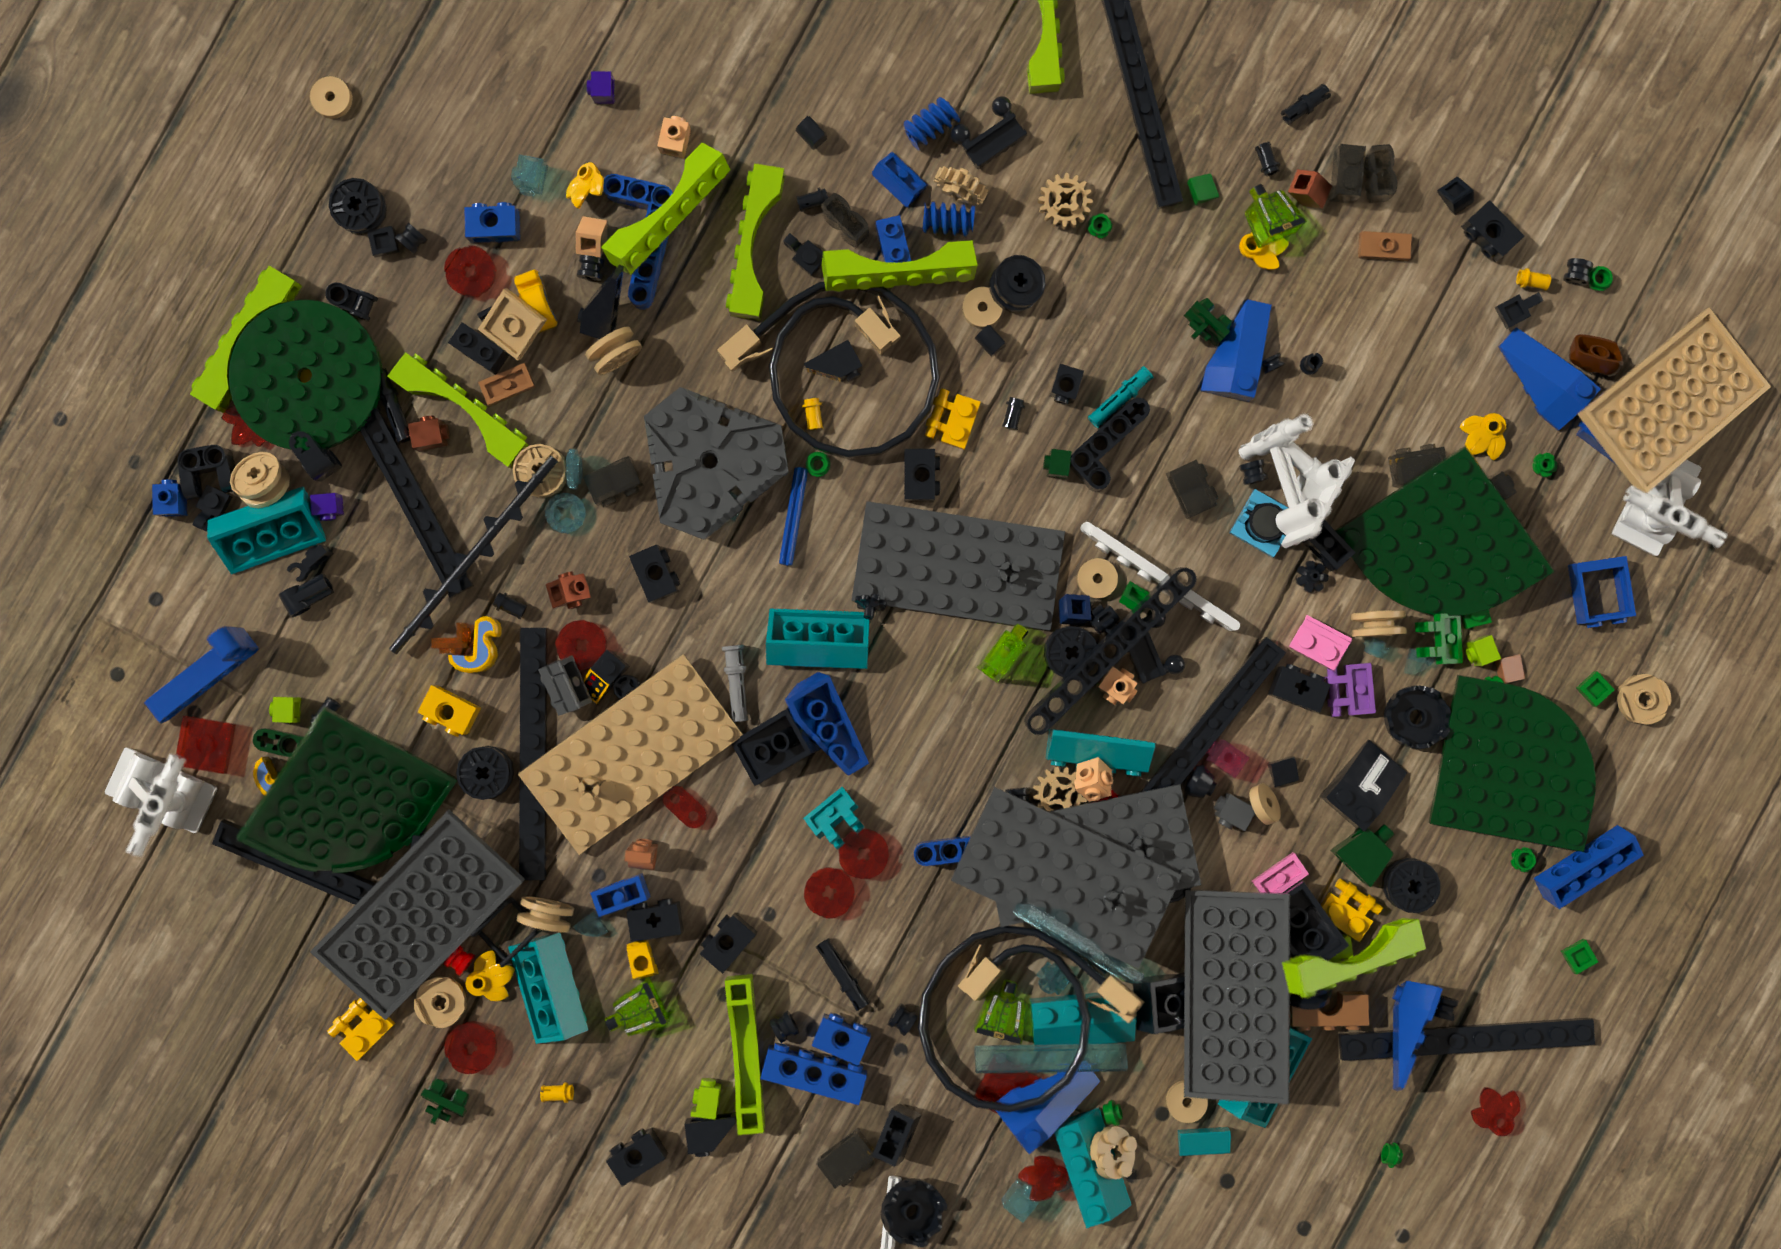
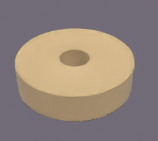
[310,76,353,119]
[962,287,1002,328]
[1077,558,1118,599]
[1250,783,1281,825]
[1166,1080,1208,1123]

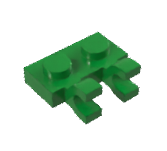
[1415,613,1463,665]

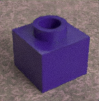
[587,71,615,104]
[310,493,344,521]

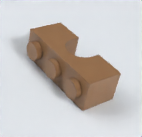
[1290,991,1369,1031]

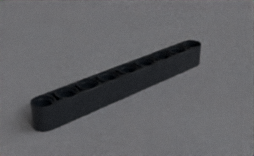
[1024,567,1197,735]

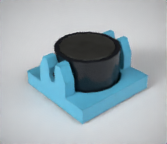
[1229,489,1288,558]

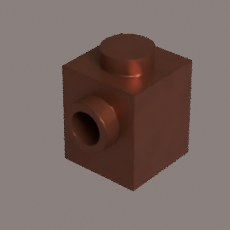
[1288,169,1332,209]
[408,416,450,452]

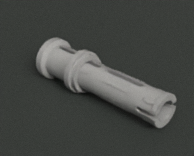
[722,645,748,722]

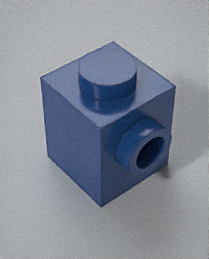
[152,479,187,517]

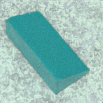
[1178,1127,1231,1156]

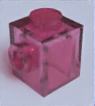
[1206,739,1250,778]

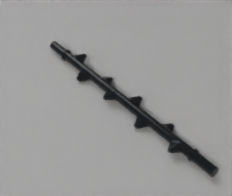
[389,455,558,654]

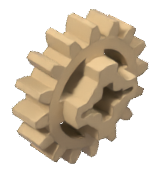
[934,166,988,205]
[1038,173,1093,230]
[1032,766,1087,811]

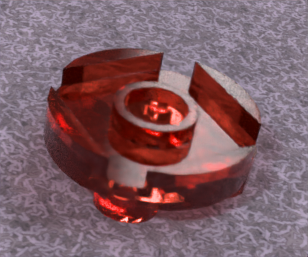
[444,246,497,298]
[555,620,607,670]
[839,828,889,879]
[804,867,855,919]
[444,1021,497,1074]

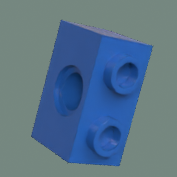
[464,202,520,243]
[875,215,911,263]
[590,873,651,917]
[812,1012,871,1066]

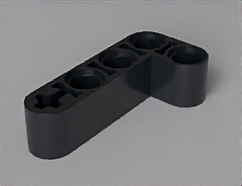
[1070,398,1150,492]

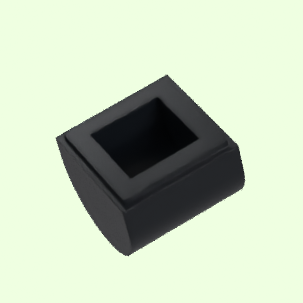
[796,116,827,150]
[975,325,1006,357]

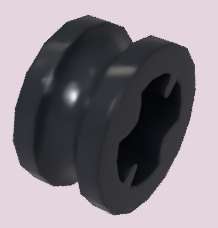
[1261,353,1285,374]

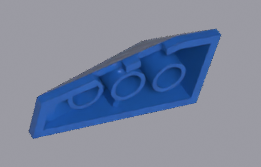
[1200,299,1271,402]
[1499,327,1601,431]
[785,672,869,776]
[1392,981,1443,1091]
[996,1061,1100,1154]

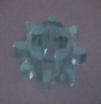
[1036,962,1070,995]

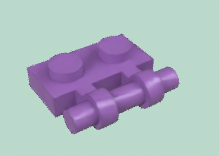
[1325,663,1376,717]

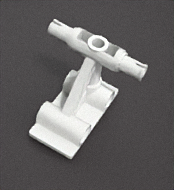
[1239,414,1355,548]
[1612,460,1727,556]
[105,748,217,857]

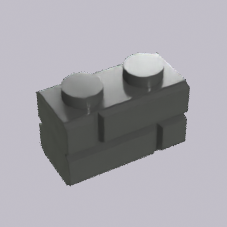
[538,655,592,716]

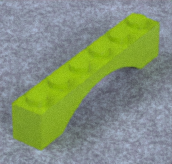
[1027,0,1065,94]
[601,143,730,275]
[726,163,785,321]
[822,240,978,292]
[190,266,302,413]
[388,352,530,470]
[1282,918,1426,998]
[725,974,766,1135]

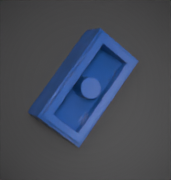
[872,152,928,207]

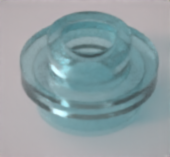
[1364,637,1389,658]

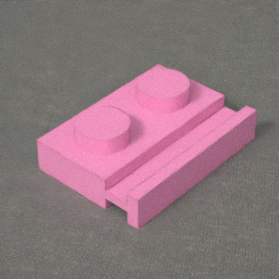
[1289,615,1352,672]

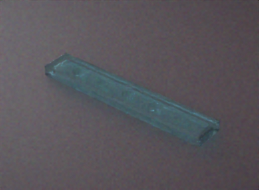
[1013,904,1145,984]
[974,1044,1128,1073]

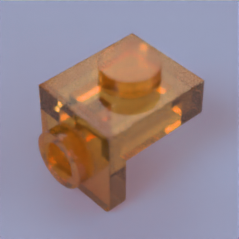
[431,622,471,654]

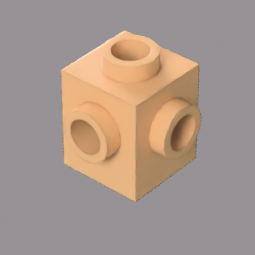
[1096,667,1138,705]
[1074,757,1113,802]

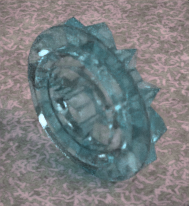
[565,449,583,489]
[545,493,586,533]

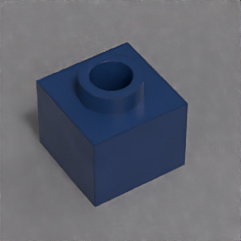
[1059,594,1091,625]

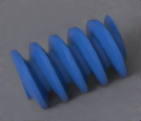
[904,97,960,150]
[923,201,975,237]

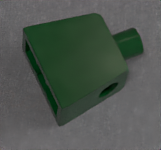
[1330,824,1395,887]

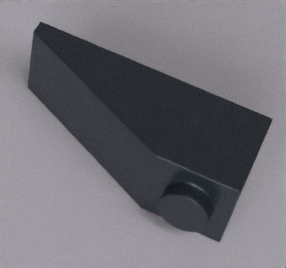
[577,265,624,339]

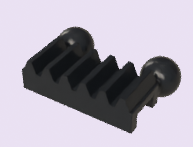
[951,96,1027,169]
[1122,610,1185,684]

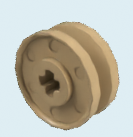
[585,326,643,375]
[513,444,569,498]
[230,452,290,508]
[1351,610,1407,637]
[517,896,575,932]

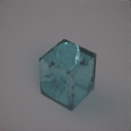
[511,154,548,197]
[1001,1179,1039,1223]

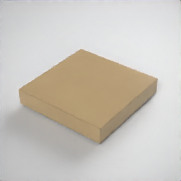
[478,288,547,360]

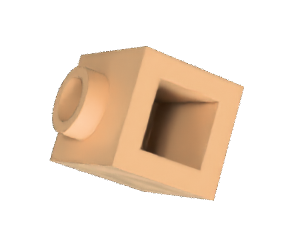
[657,116,691,158]
[576,216,607,258]

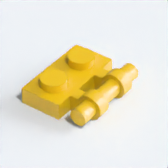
[924,388,980,450]
[1321,878,1383,942]
[327,998,396,1061]

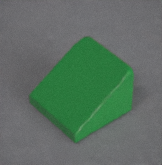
[1187,173,1219,206]

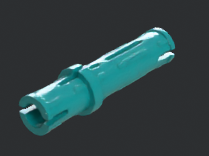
[1087,366,1154,429]

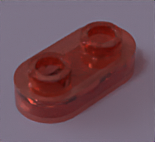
[663,785,707,828]

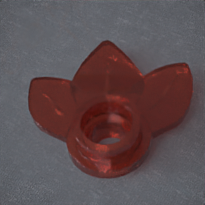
[221,405,266,447]
[1471,1087,1520,1136]
[1018,1156,1069,1202]

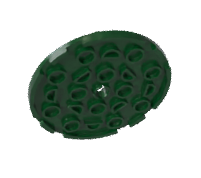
[229,300,383,451]

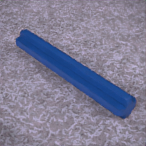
[779,467,808,566]

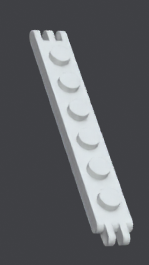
[1080,522,1240,631]

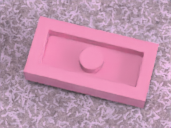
[1252,852,1309,893]

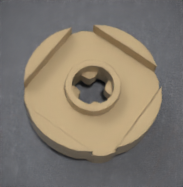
[1617,674,1671,724]
[414,976,467,1028]
[1090,1126,1137,1179]

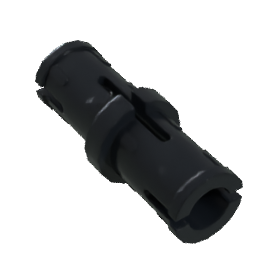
[1281,84,1331,125]

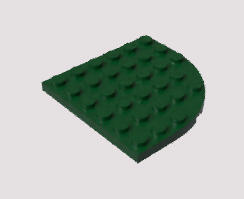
[1335,445,1554,616]
[1429,675,1596,852]
[237,707,457,873]

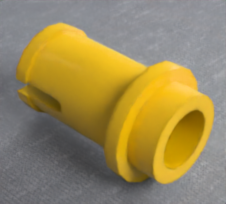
[1516,268,1551,290]
[802,398,823,430]
[540,1082,574,1103]

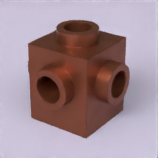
[546,571,591,610]

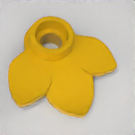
[566,162,604,209]
[1239,221,1289,270]
[1459,413,1506,460]
[465,950,515,1001]

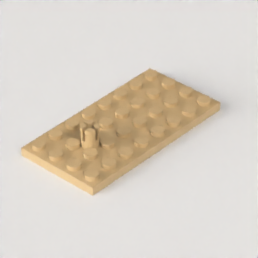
[1578,308,1771,493]
[518,654,743,855]

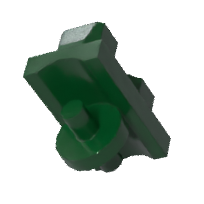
[1183,298,1232,346]
[421,1078,469,1125]

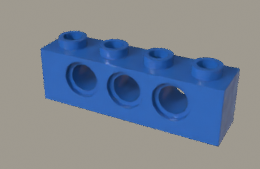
[1534,825,1644,909]
[760,1043,867,1105]

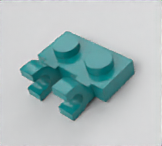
[803,787,865,850]

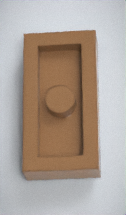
[1358,231,1412,261]
[478,363,536,407]

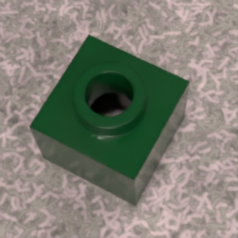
[1043,449,1072,479]

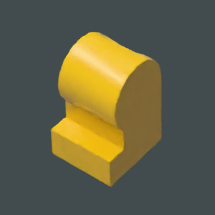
[627,940,659,980]

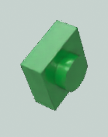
[1119,581,1150,613]
[1461,609,1492,629]
[1576,671,1615,707]
[1561,939,1598,974]

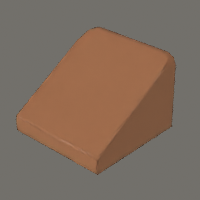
[1495,654,1525,683]

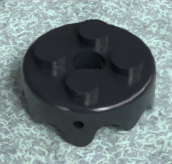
[1384,685,1451,749]
[881,1178,948,1247]

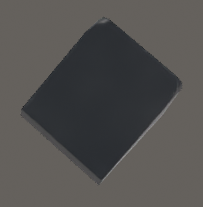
[1437,176,1474,215]
[1267,756,1299,787]

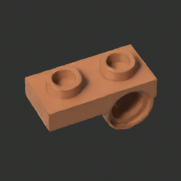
[625,839,658,870]

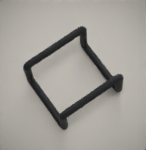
[471,897,542,967]

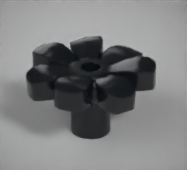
[1296,561,1329,593]
[855,594,887,620]

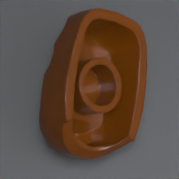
[1569,334,1624,377]

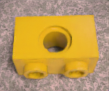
[418,685,481,737]

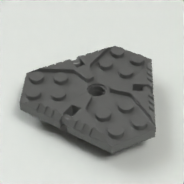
[644,387,789,540]

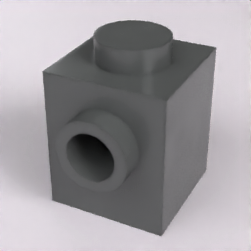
[1214,793,1255,831]

